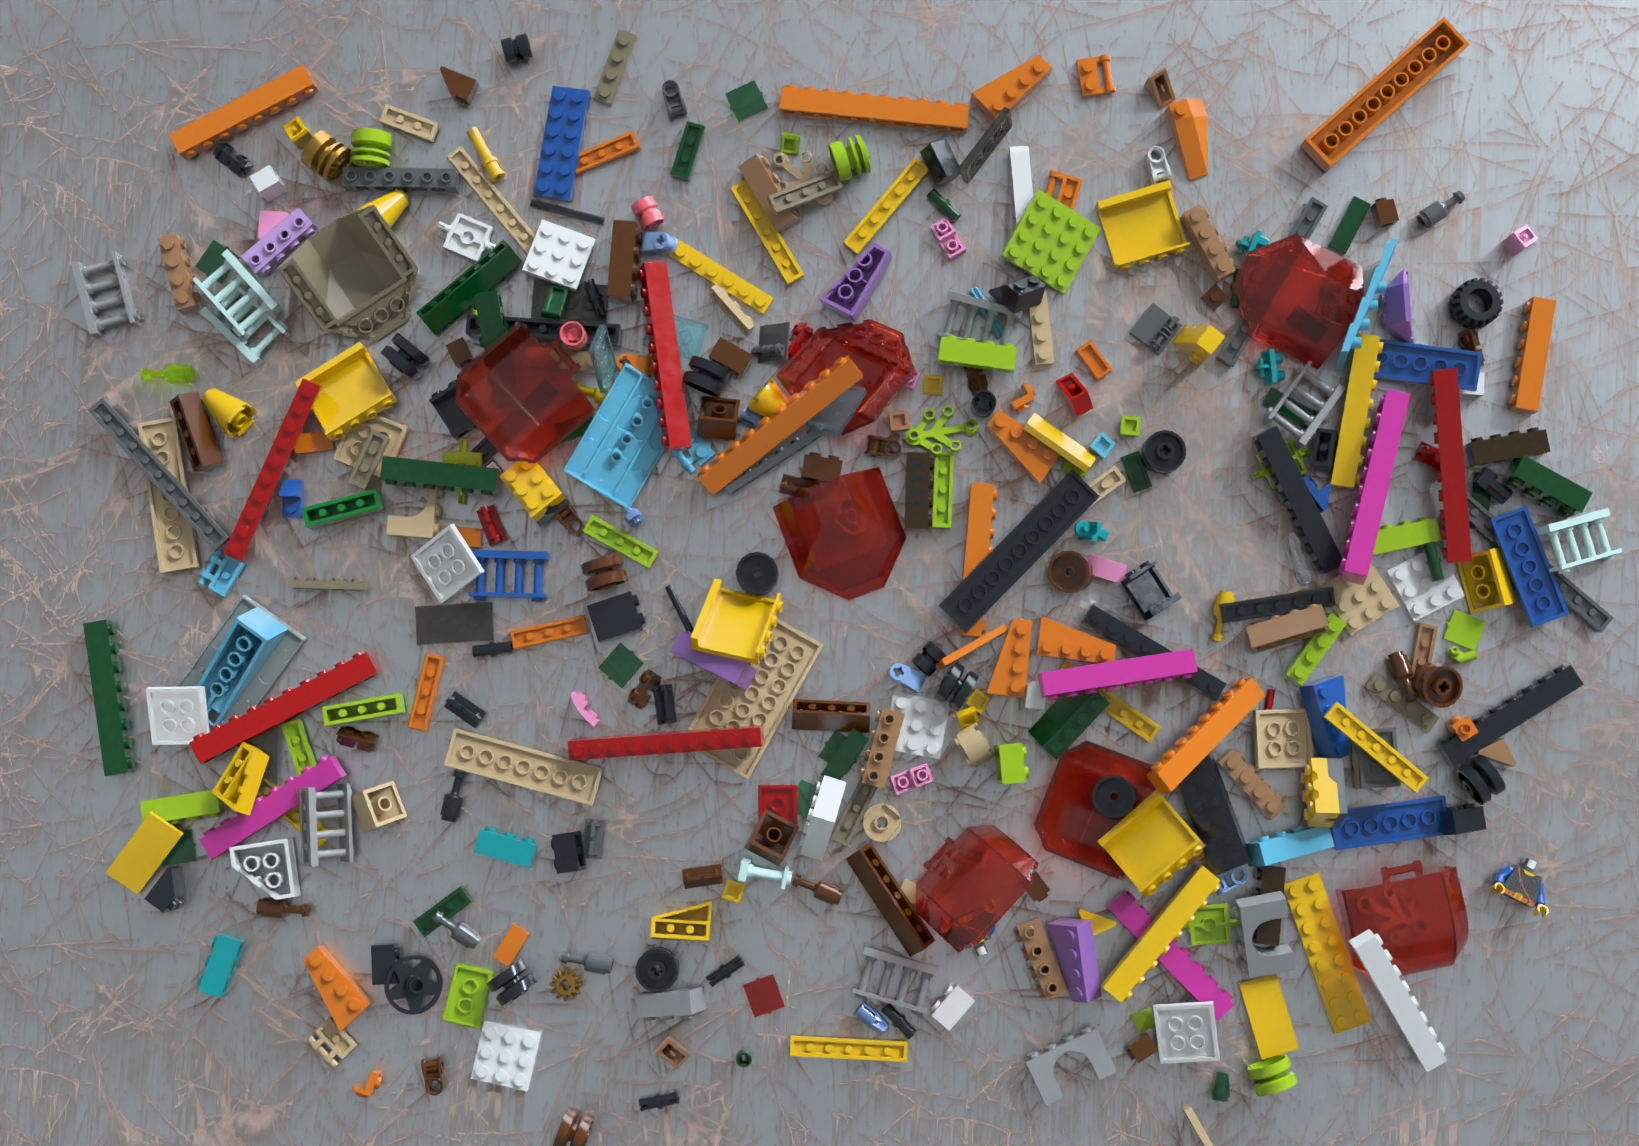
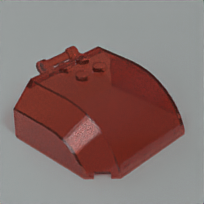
[455,321,595,463]
[1034,741,1158,881]
[915,825,1039,952]
[1335,860,1469,977]

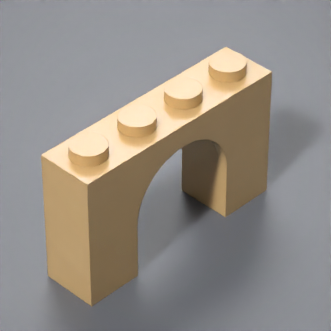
[386,487,443,539]

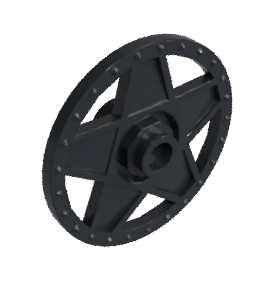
[384,955,443,1015]

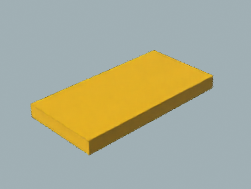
[1023,413,1097,473]
[105,811,184,895]
[1238,974,1299,1060]

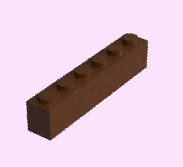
[846,842,935,957]

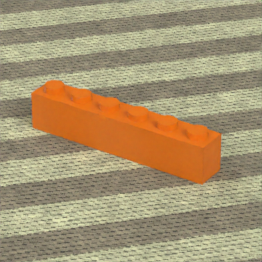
[1508,296,1556,415]

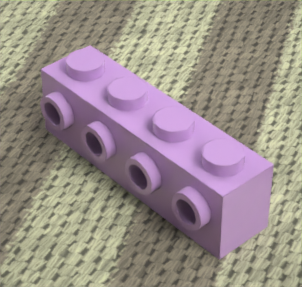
[241,207,317,277]

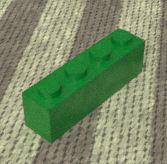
[301,489,385,529]

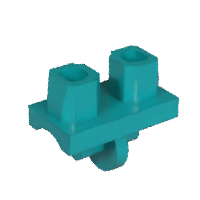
[1235,230,1269,267]
[1253,348,1285,386]
[1074,520,1109,542]

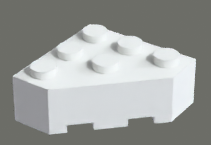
[799,775,846,861]
[229,838,301,900]

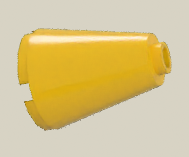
[355,189,409,228]
[747,378,789,417]
[203,388,257,438]

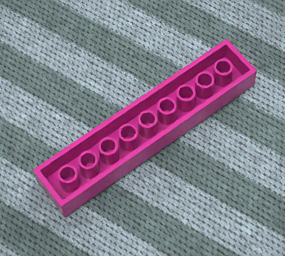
[1338,389,1410,585]

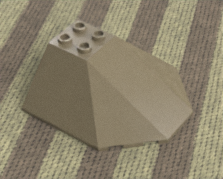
[277,204,418,341]

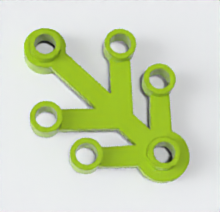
[905,405,978,456]

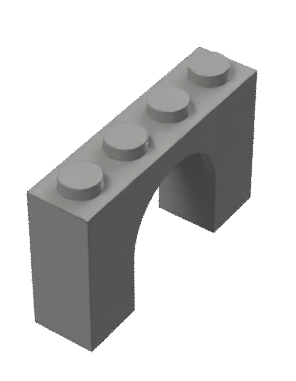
[1233,891,1295,979]
[1024,1025,1117,1106]

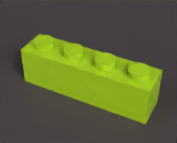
[938,335,1017,374]
[1372,516,1442,556]
[1282,612,1347,687]
[322,693,406,727]
[140,790,225,824]

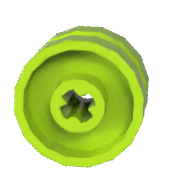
[1247,1054,1298,1096]

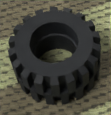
[1449,278,1503,329]

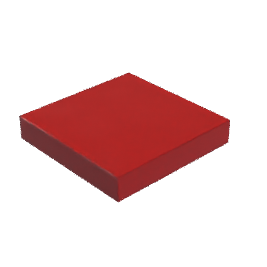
[758,785,798,824]

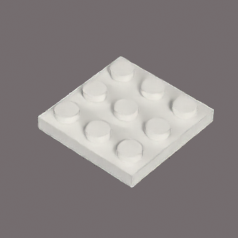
[522,220,596,292]
[410,524,485,604]
[1386,545,1465,622]
[146,686,210,745]
[890,692,950,760]
[1153,1001,1220,1064]
[471,1020,542,1092]

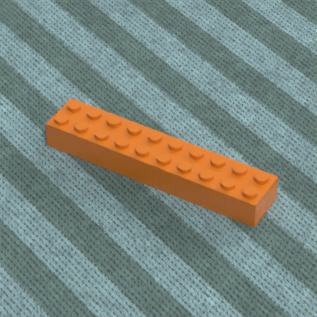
[1300,17,1469,173]

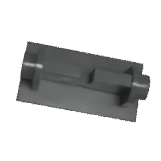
[583,819,605,859]

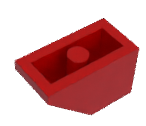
[1056,373,1093,417]

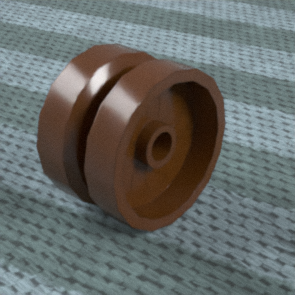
[1048,551,1093,593]
[580,554,628,592]
[1412,662,1463,708]
[553,1107,594,1146]

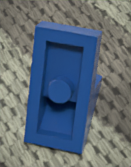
[1303,476,1331,513]
[279,480,303,518]

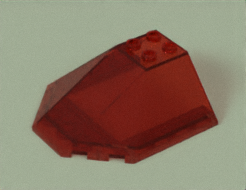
[1232,234,1364,369]
[776,319,916,436]
[772,467,906,601]

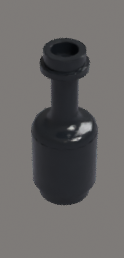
[440,770,466,823]

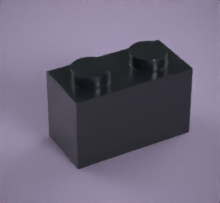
[920,139,963,185]
[1311,428,1339,473]
[1440,803,1487,835]
[551,831,586,874]
[371,943,402,985]

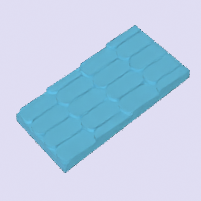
[1335,238,1398,371]
[563,363,691,509]

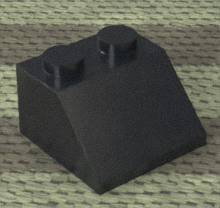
[988,275,1046,314]
[144,865,186,913]

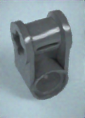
[662,80,687,119]

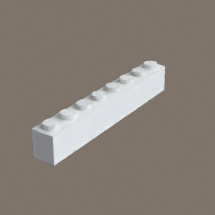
[1349,929,1447,1072]

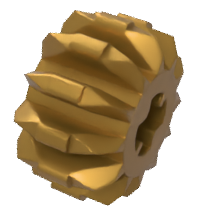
[549,967,583,1001]

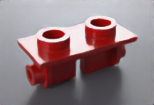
[788,323,813,362]
[1414,441,1440,470]
[476,504,508,546]

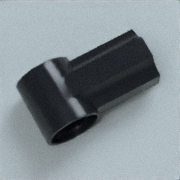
[1472,467,1513,505]

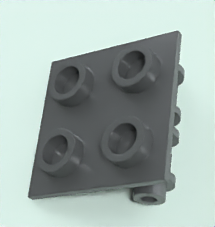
[1130,303,1183,355]
[751,322,790,363]

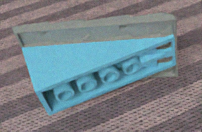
[176,594,307,728]

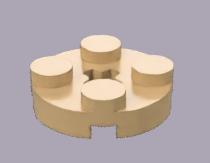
[863,803,901,842]

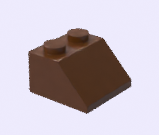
[697,396,740,440]
[744,809,799,866]

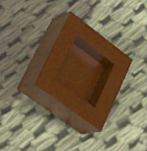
[1201,284,1228,311]

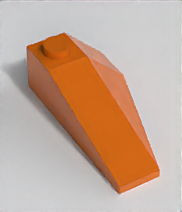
[1165,99,1208,181]

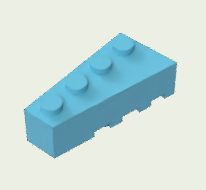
[1246,826,1334,867]

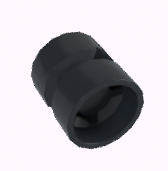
[501,33,533,64]
[970,390,996,419]
[911,640,947,677]

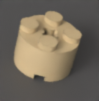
[954,722,996,767]

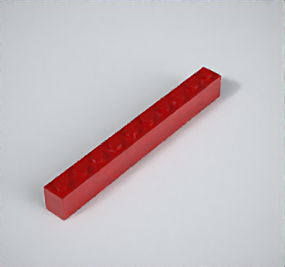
[638,261,692,452]
[1429,368,1472,563]
[223,378,323,562]
[189,651,379,764]
[568,725,764,761]

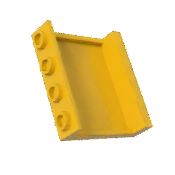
[1095,180,1190,271]
[295,342,397,442]
[690,579,784,665]
[1097,790,1206,897]

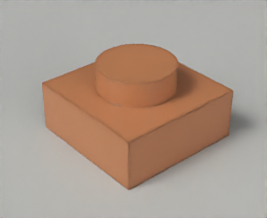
[889,410,910,432]

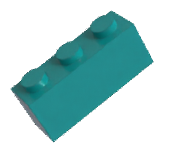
[473,826,538,868]
[198,933,245,998]

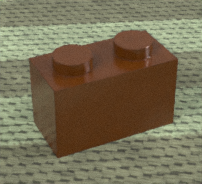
[709,337,754,378]
[801,452,843,486]

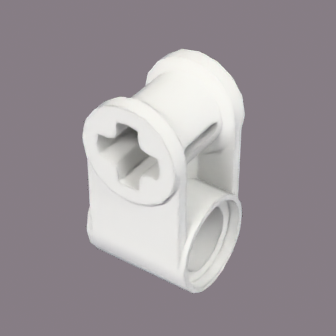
[1145,146,1172,185]

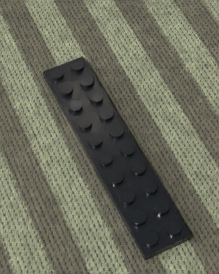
[938,469,1100,633]

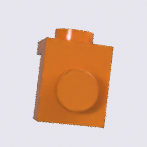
[1010,382,1036,412]
[1446,715,1478,742]
[352,1069,383,1098]

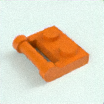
[1076,54,1116,98]
[1045,170,1083,210]

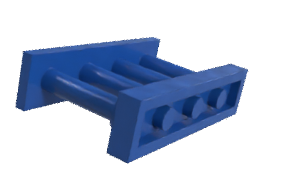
[468,550,550,602]

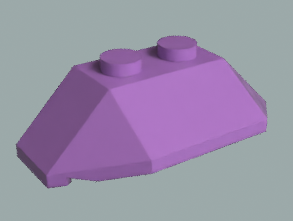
[1379,268,1414,343]

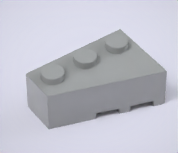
[635,986,706,1021]

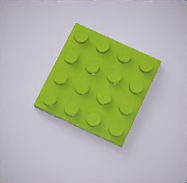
[1000,189,1101,294]

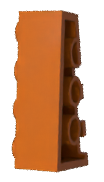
[970,55,1052,126]
[986,409,1060,486]
[1035,616,1116,664]
[985,618,1032,698]
[303,945,374,1032]

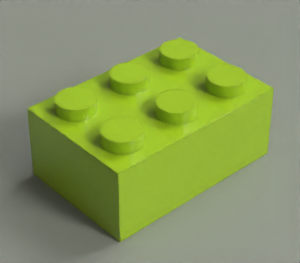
[994,743,1029,784]

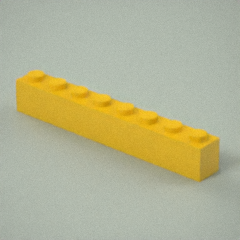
[1331,333,1384,490]
[1100,865,1221,1002]

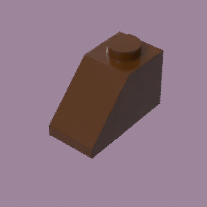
[440,66,479,106]

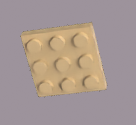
[333,415,409,478]
[1318,562,1399,636]
[1253,709,1313,769]

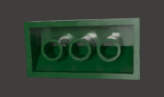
[1028,690,1110,760]

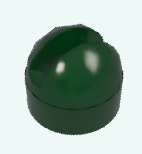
[736,1050,752,1067]

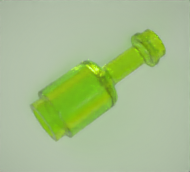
[140,364,194,383]

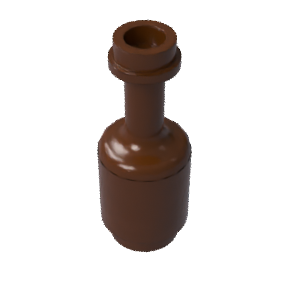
[1388,651,1419,702]
[792,874,843,905]
[256,897,310,918]

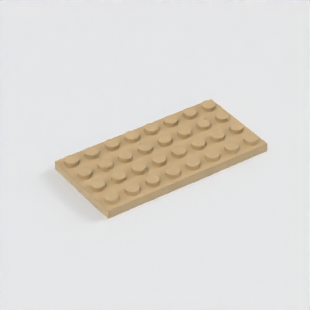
[688,619,824,780]

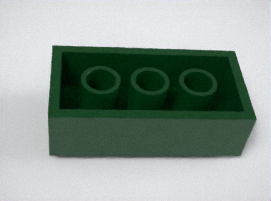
[1502,455,1593,518]

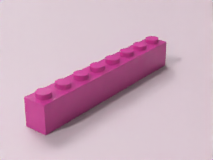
[1038,649,1198,701]
[199,755,346,859]
[1105,890,1235,1021]

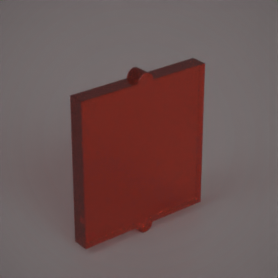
[743,974,785,1018]

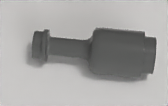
[1417,191,1465,228]
[431,911,482,949]
[561,951,614,975]

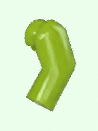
[1448,646,1477,664]

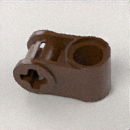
[864,435,901,459]
[554,504,585,537]
[421,1056,446,1096]

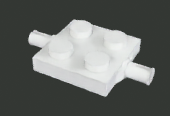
[437,213,496,262]

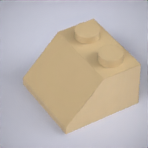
[351,781,407,833]

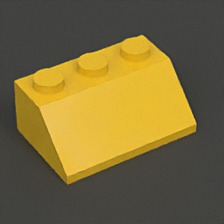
[1457,548,1516,614]

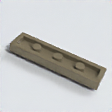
[593,29,637,106]
[767,171,843,215]
[287,577,369,591]
[1364,672,1440,733]
[831,778,878,847]

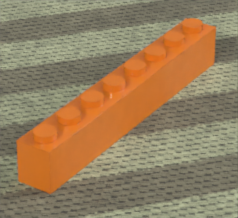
[169,65,318,159]
[957,482,997,638]
[1146,677,1265,794]

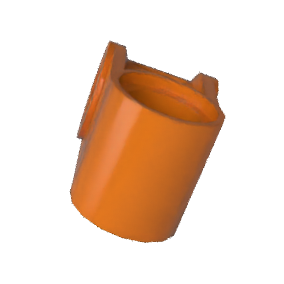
[616,354,652,377]

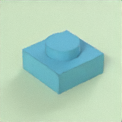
[1089,432,1116,459]

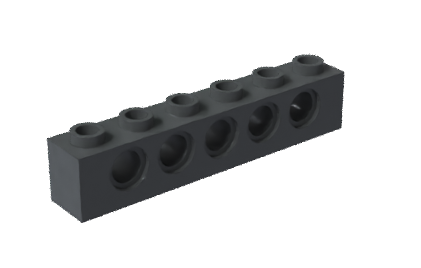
[342,167,460,193]

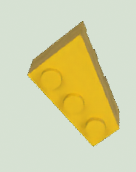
[1171,325,1225,365]
[212,742,269,816]
[650,901,713,943]

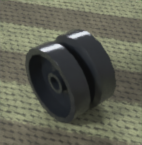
[380,332,430,380]
[683,355,730,398]
[1141,430,1187,475]
[736,552,779,596]
[934,662,979,712]
[1456,755,1506,805]
[1092,775,1138,820]
[635,947,680,992]
[486,959,537,1007]

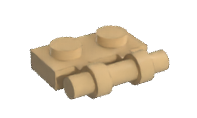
[307,1017,358,1069]

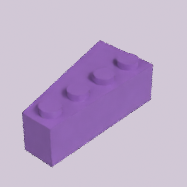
[820,243,892,322]
[670,631,757,690]
[1047,917,1102,1003]

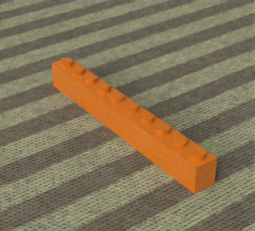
[779,85,969,133]
[698,355,863,495]

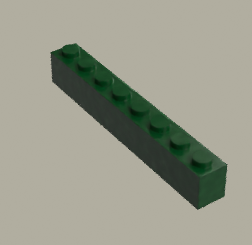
[83,620,135,776]

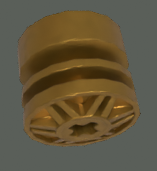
[301,130,351,182]

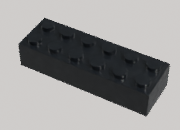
[1179,751,1252,874]

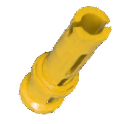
[466,127,506,182]

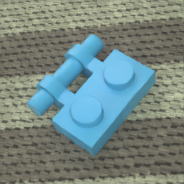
[670,425,716,474]
[197,549,245,597]

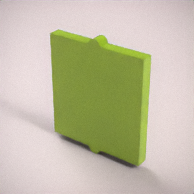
[1443,609,1486,650]

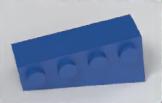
[1299,675,1349,758]

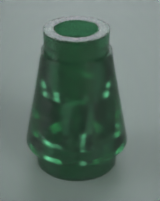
[1211,1072,1230,1102]

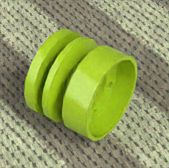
[349,128,392,168]
[828,134,871,182]

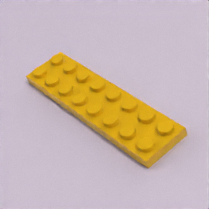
[1284,872,1372,1034]

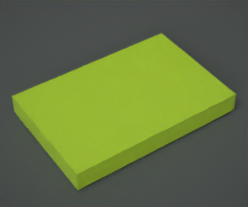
[442,962,494,1029]

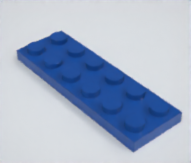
[533,86,591,201]
[1374,339,1483,392]
[1489,506,1569,628]
[1331,795,1448,850]

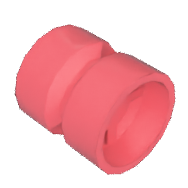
[631,196,664,231]
[560,321,588,351]

